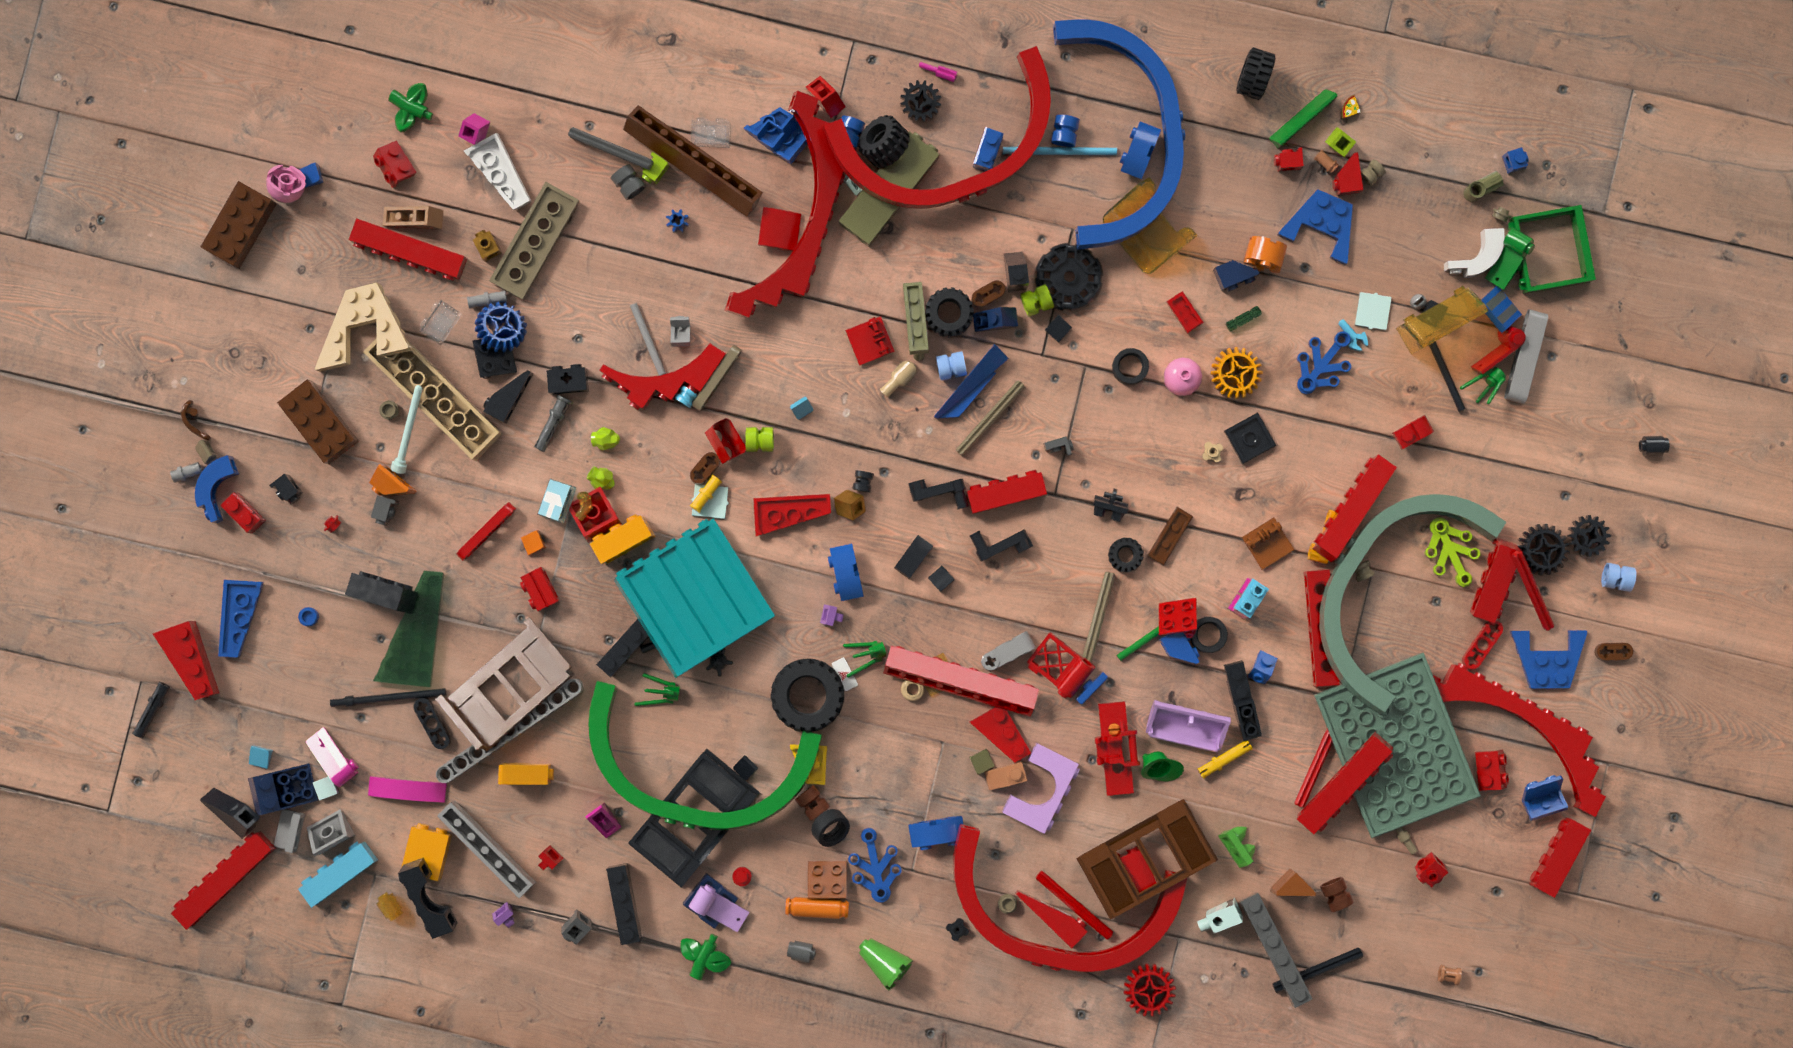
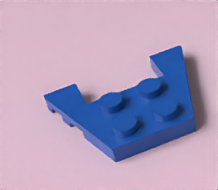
[1277,189,1353,265]
[1510,630,1587,688]

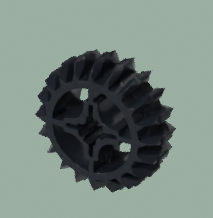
[1517,524,1570,576]

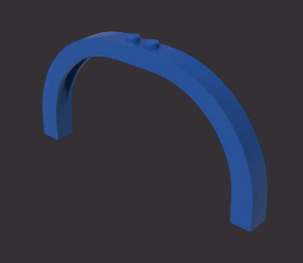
[1053,19,1185,249]

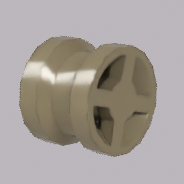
[1355,560,1375,582]

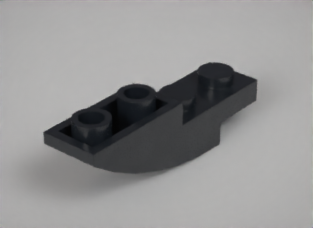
[1224,660,1262,741]

